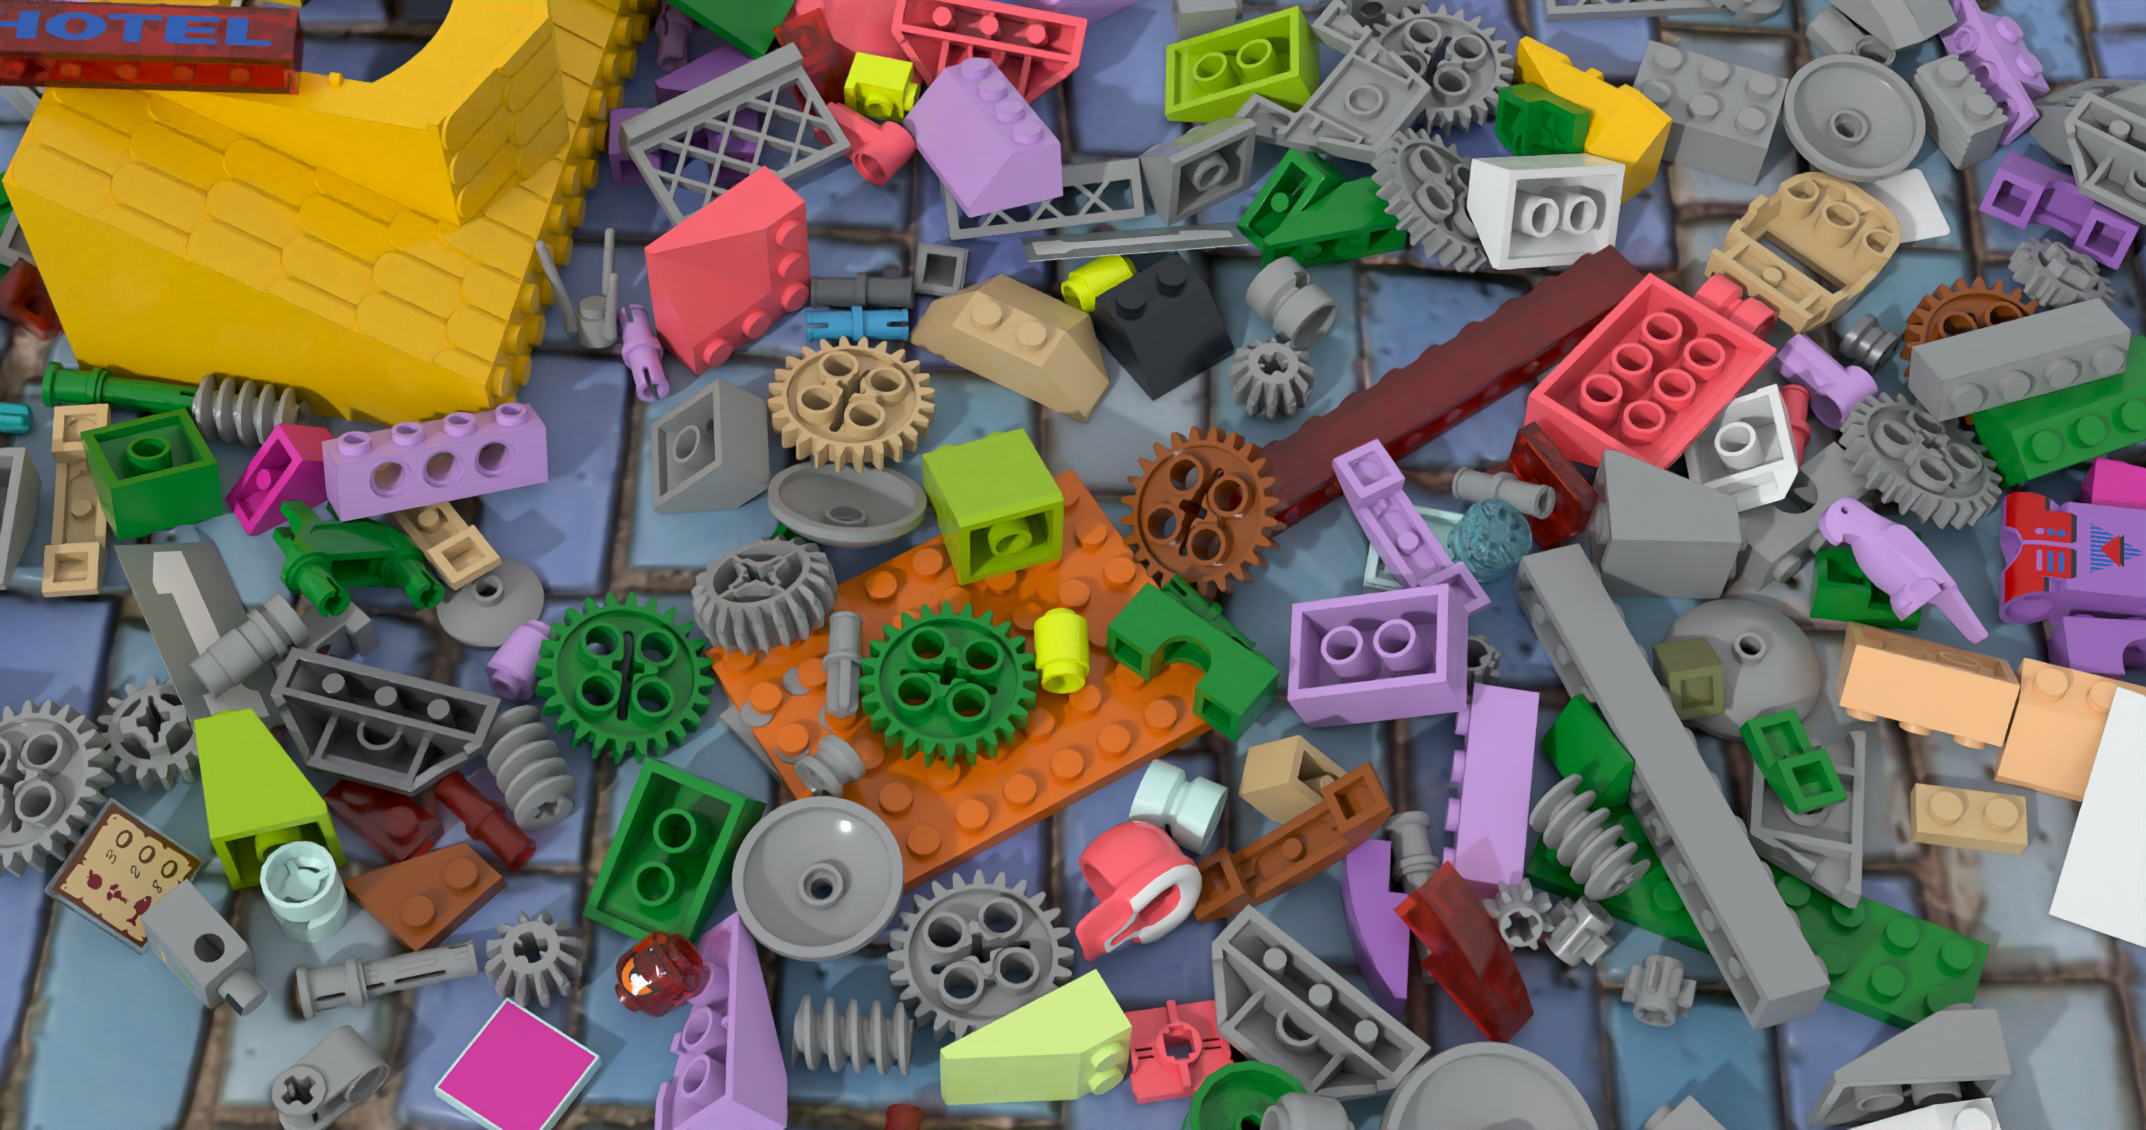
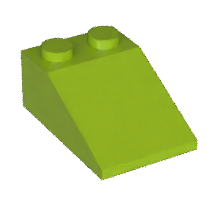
[1165,6,1320,123]

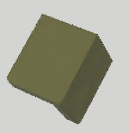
[1652,638,1725,720]

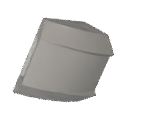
[1827,0,1958,50]

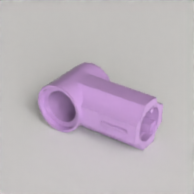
[1772,333,1879,430]

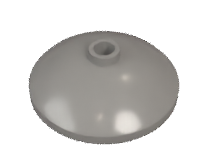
[1781,54,1926,182]
[767,460,927,549]
[1663,599,1822,743]
[732,796,904,962]

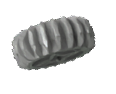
[691,534,838,656]

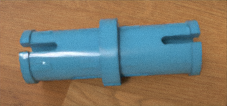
[805,306,909,346]

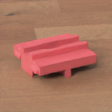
[1124,1000,1234,1104]

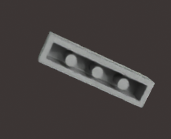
[1908,297,2131,422]

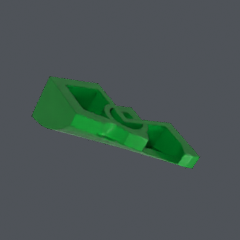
[1495,83,1590,156]

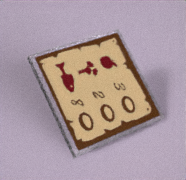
[43,797,206,955]

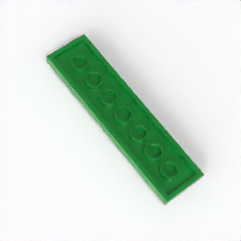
[1523,792,1990,1030]

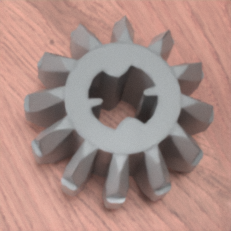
[1227,334,1315,423]
[484,909,584,1009]

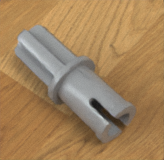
[822,611,863,719]

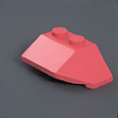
[891,0,1089,105]

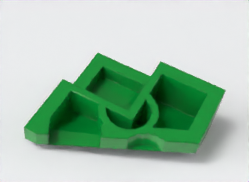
[1810,532,1922,630]

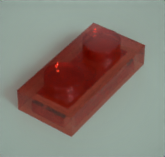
[322,779,445,864]

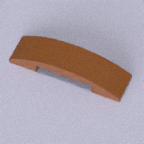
[1193,761,1394,924]

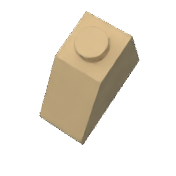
[1238,735,1347,824]

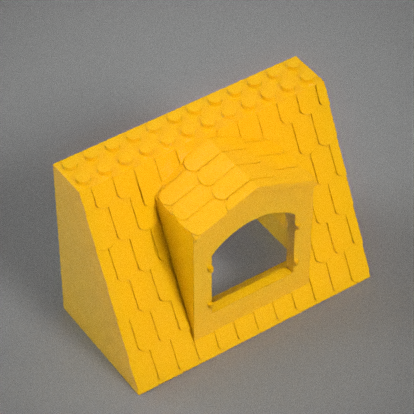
[2,0,660,445]

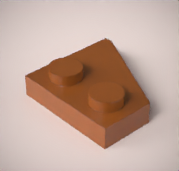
[344,842,505,953]

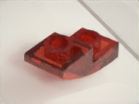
[773,7,846,116]

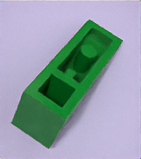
[1260,176,1407,271]

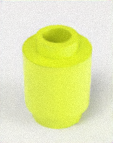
[1061,255,1138,317]
[1034,608,1090,694]

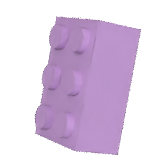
[1287,583,1468,729]

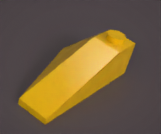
[1513,36,1673,206]

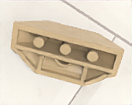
[908,274,1109,424]

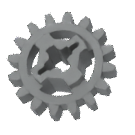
[2008,237,2116,310]
[97,675,200,792]

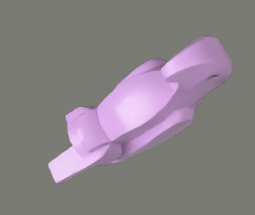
[1818,496,1988,646]

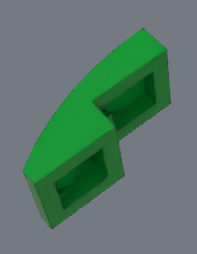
[1739,708,1848,815]

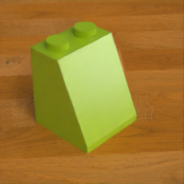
[922,428,1064,586]
[194,708,347,890]

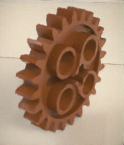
[1899,276,2039,431]
[1119,426,1288,599]

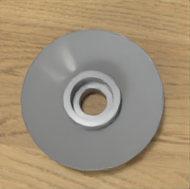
[436,556,545,650]

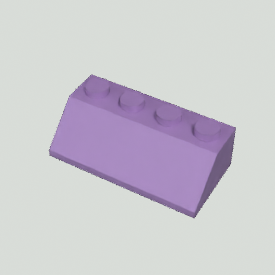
[902,57,1063,218]

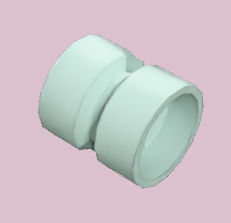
[1128,758,1229,855]
[260,841,350,943]

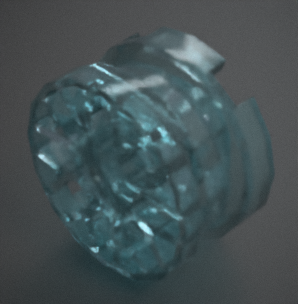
[1447,499,1532,584]

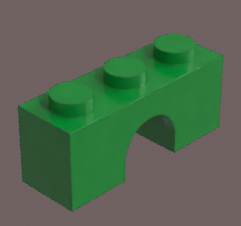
[1106,582,1280,743]

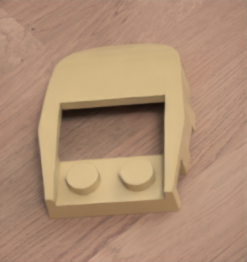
[1704,172,1902,337]

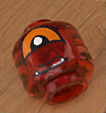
[615,930,703,1018]

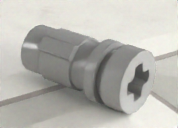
[189,593,311,699]

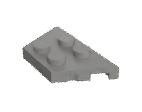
[1746,730,1866,909]

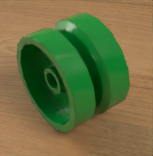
[1181,1060,1308,1130]

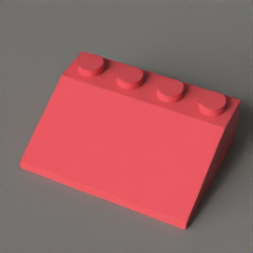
[1523,273,1777,470]

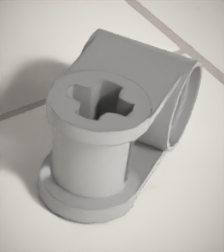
[271,1025,390,1130]

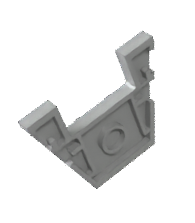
[1233,0,1432,164]

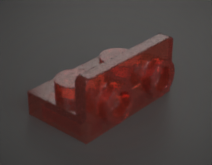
[1486,421,1599,551]

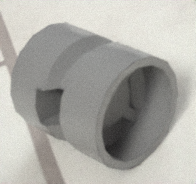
[1245,256,1341,351]

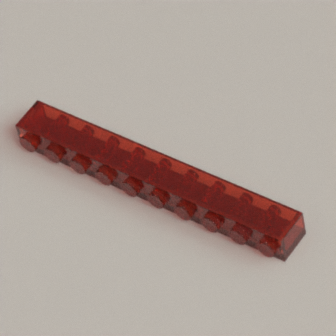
[1219,244,1644,538]

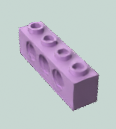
[322,403,549,522]

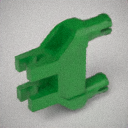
[272,500,445,617]

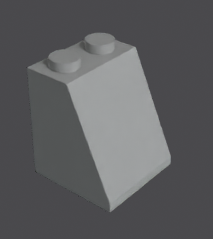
[1586,450,1748,599]

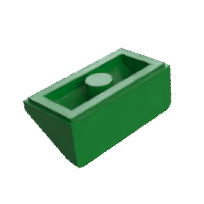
[1541,694,1635,811]

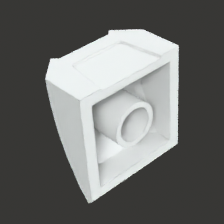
[1684,383,1798,512]

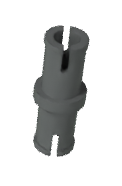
[811,272,914,311]

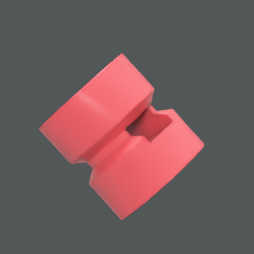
[1693,273,1778,341]

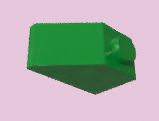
[1236,148,1349,250]

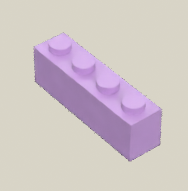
[1439,683,1539,908]

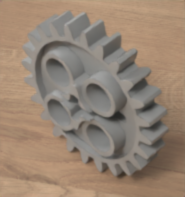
[1372,4,1514,136]
[1371,128,1490,273]
[1838,392,2002,530]
[0,699,115,878]
[887,870,1074,1042]

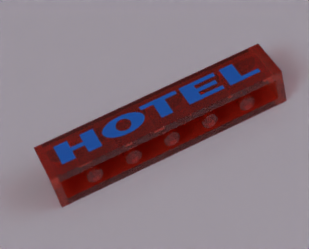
[0,0,304,95]

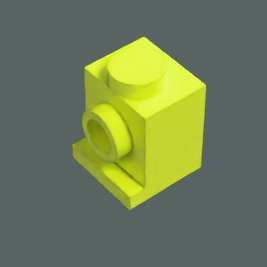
[844,52,920,123]

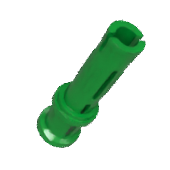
[42,361,199,417]

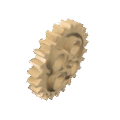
[768,336,935,474]

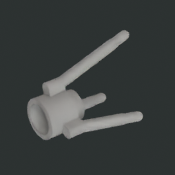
[535,228,619,348]

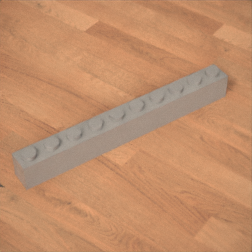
[1511,543,1831,1031]

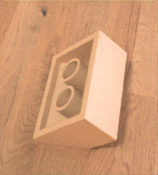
[1835,620,2021,749]
[1994,658,2146,802]

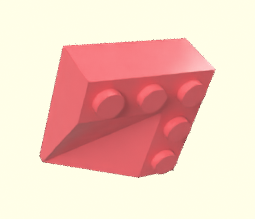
[644,165,811,378]

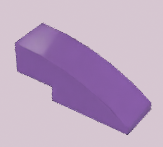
[1341,839,1412,1022]

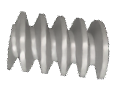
[191,373,311,448]
[481,705,577,831]
[1529,774,1651,902]
[791,995,914,1077]

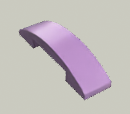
[1332,438,1491,618]

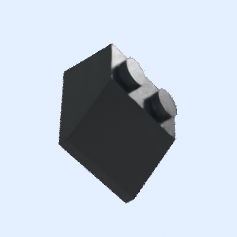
[1094,251,1234,401]

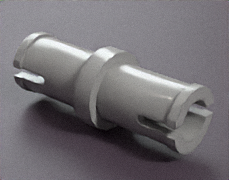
[1452,467,1556,519]

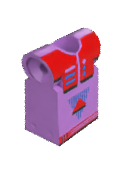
[1999,492,2146,625]

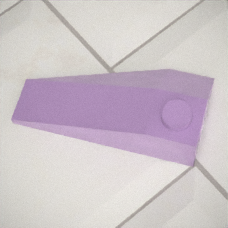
[654,911,788,1130]

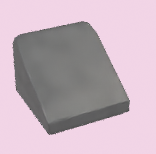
[914,242,971,297]

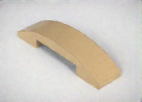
[42,403,112,597]
[377,462,502,591]

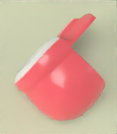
[1075,821,1202,962]

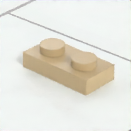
[1910,783,2028,855]

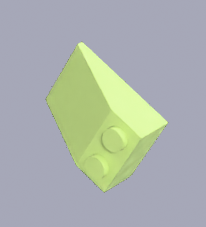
[940,969,1132,1105]

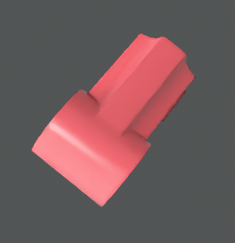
[814,102,917,186]

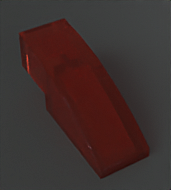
[1393,860,1534,1044]

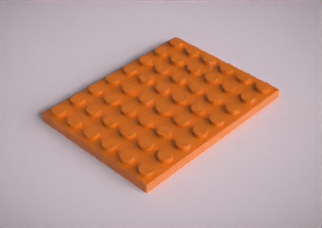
[703,469,1214,895]

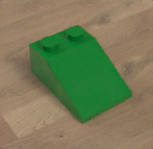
[582,757,767,958]

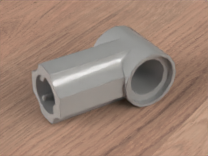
[1806,5,1896,69]

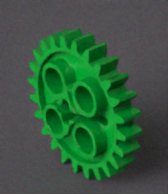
[534,592,715,764]
[859,601,1038,769]

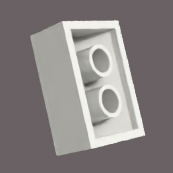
[1467,153,1625,270]

